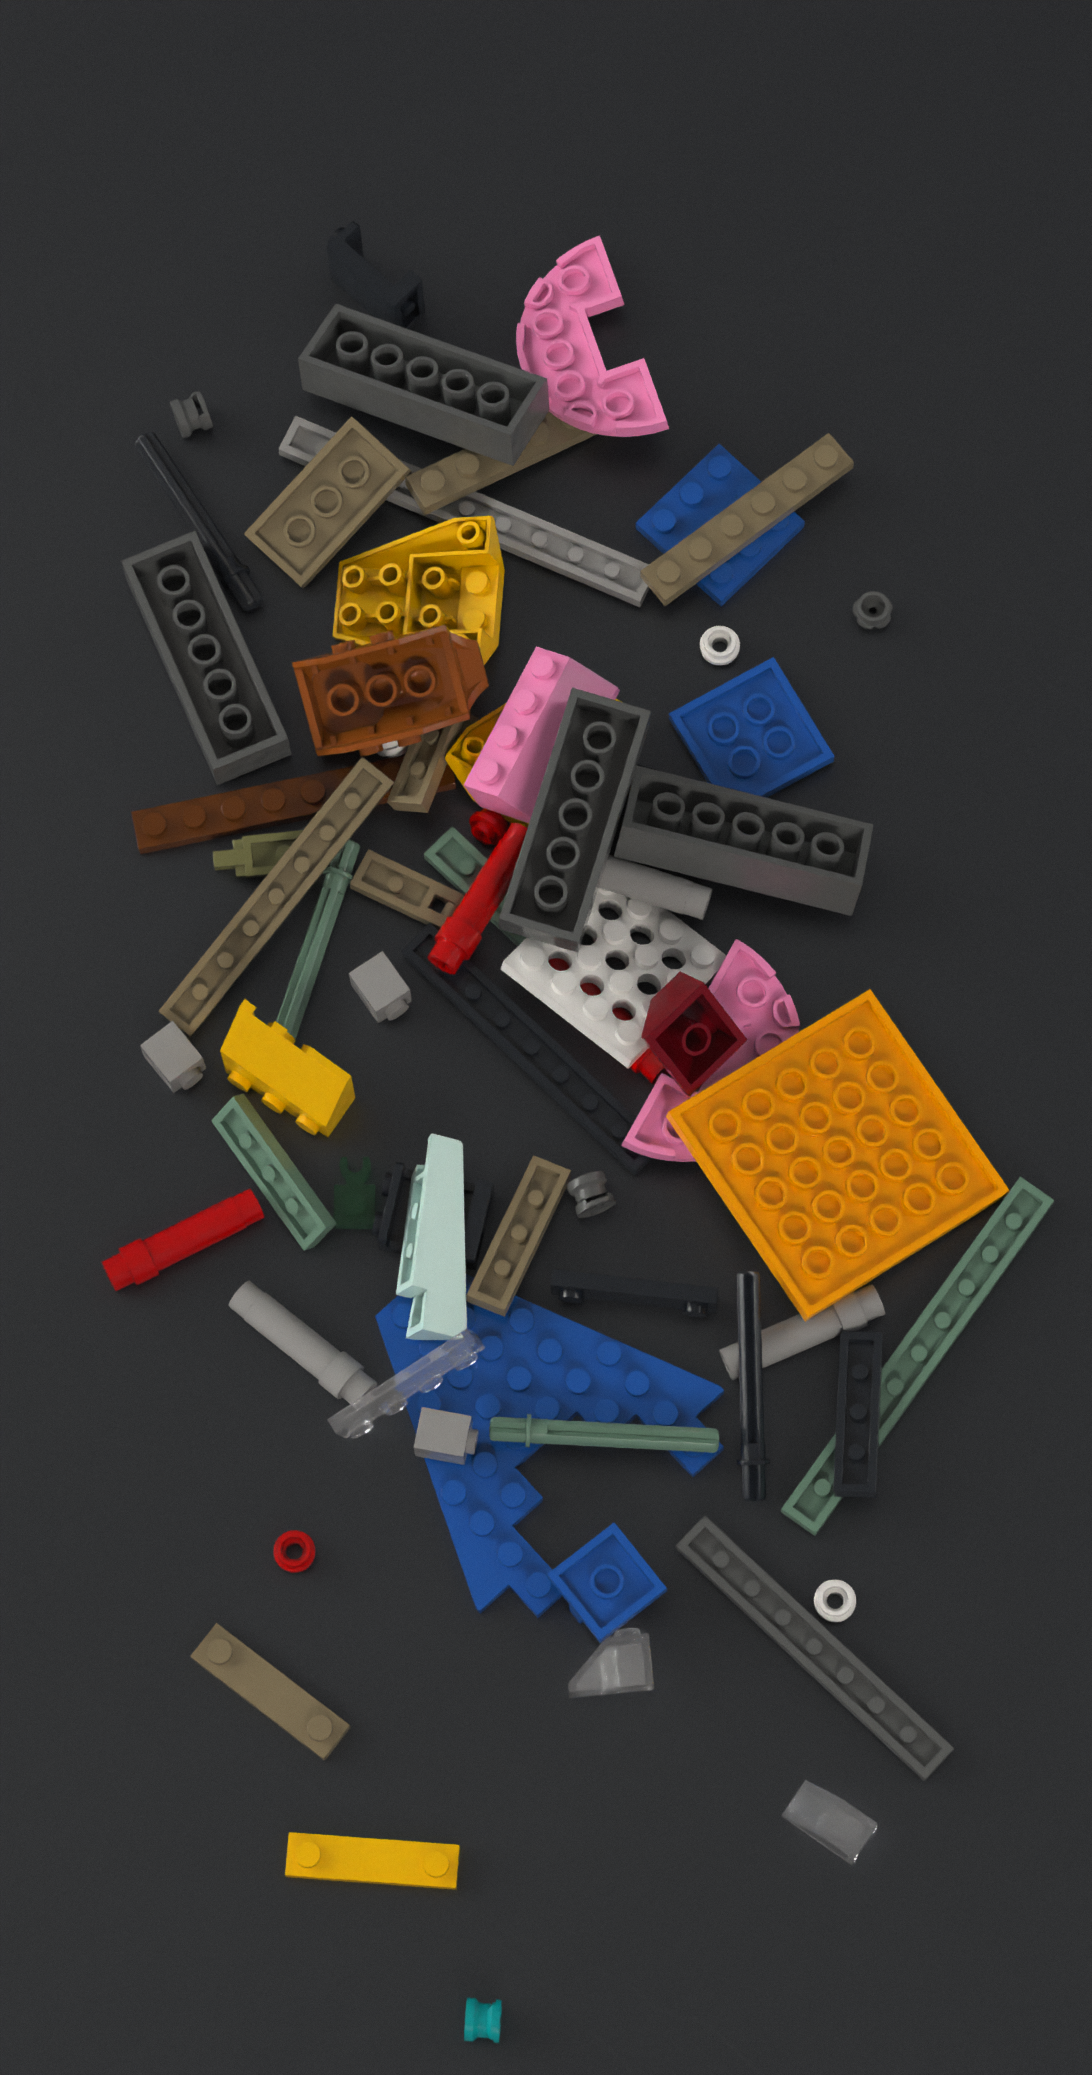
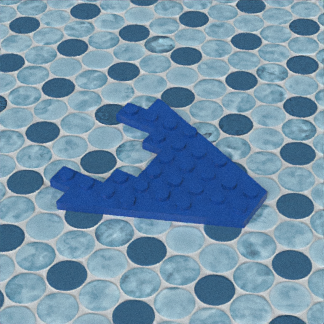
[375,1274,724,1618]

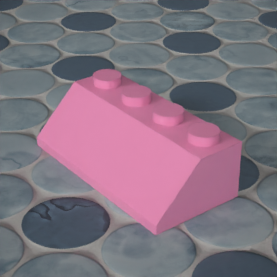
[464,646,620,823]

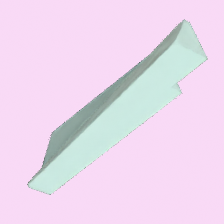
[396,1133,467,1340]

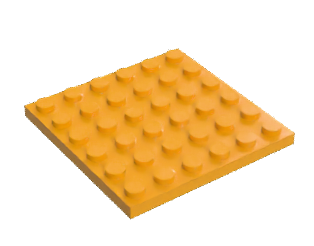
[666,989,1010,1322]

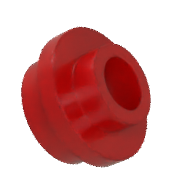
[469,808,508,845]
[273,1530,316,1573]

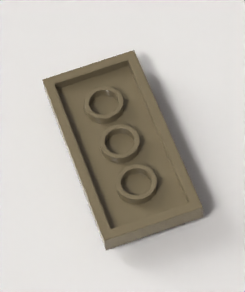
[244,416,411,589]

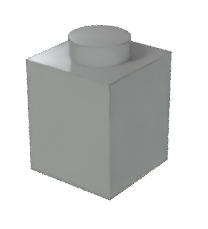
[349,951,412,1023]
[140,1021,206,1093]
[413,1407,479,1465]

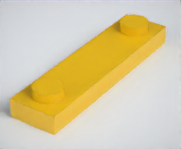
[285,1832,460,1890]

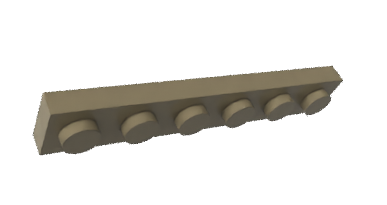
[405,411,596,515]
[640,433,854,606]

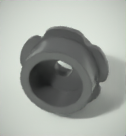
[853,591,893,630]

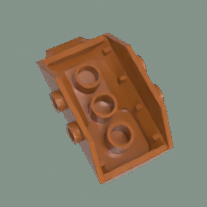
[292,625,489,756]

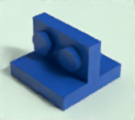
[547,1522,667,1643]

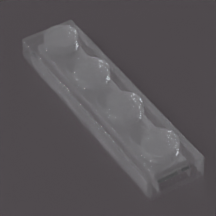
[327,1328,485,1439]

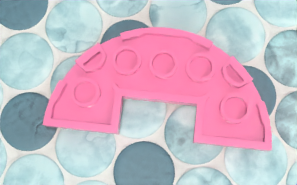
[516,235,669,437]
[621,939,800,1162]

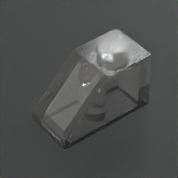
[568,1628,654,1698]
[781,1780,878,1865]

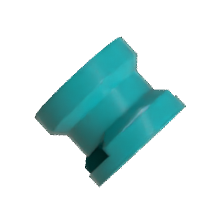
[464,1998,502,2043]

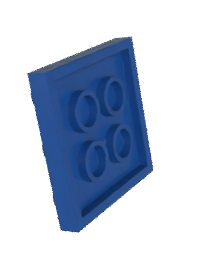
[636,444,805,607]
[669,657,835,798]

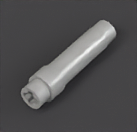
[599,854,713,920]
[229,1281,378,1409]
[719,1284,885,1381]

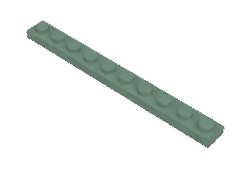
[781,1177,1054,1536]

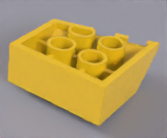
[220,999,356,1137]

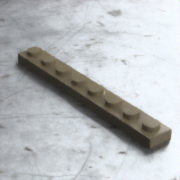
[158,757,394,1038]

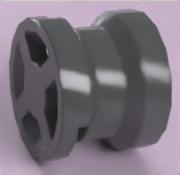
[169,390,213,438]
[566,1171,616,1218]

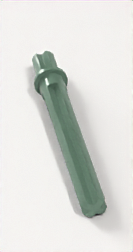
[276,839,360,1040]
[489,1414,719,1453]

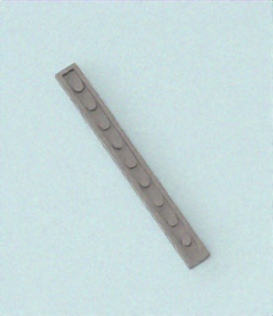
[278,416,649,607]

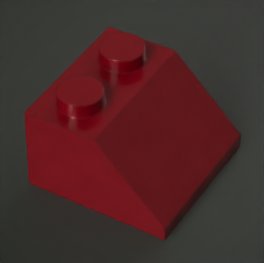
[641,971,748,1097]

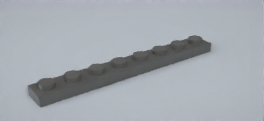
[676,1516,954,1781]

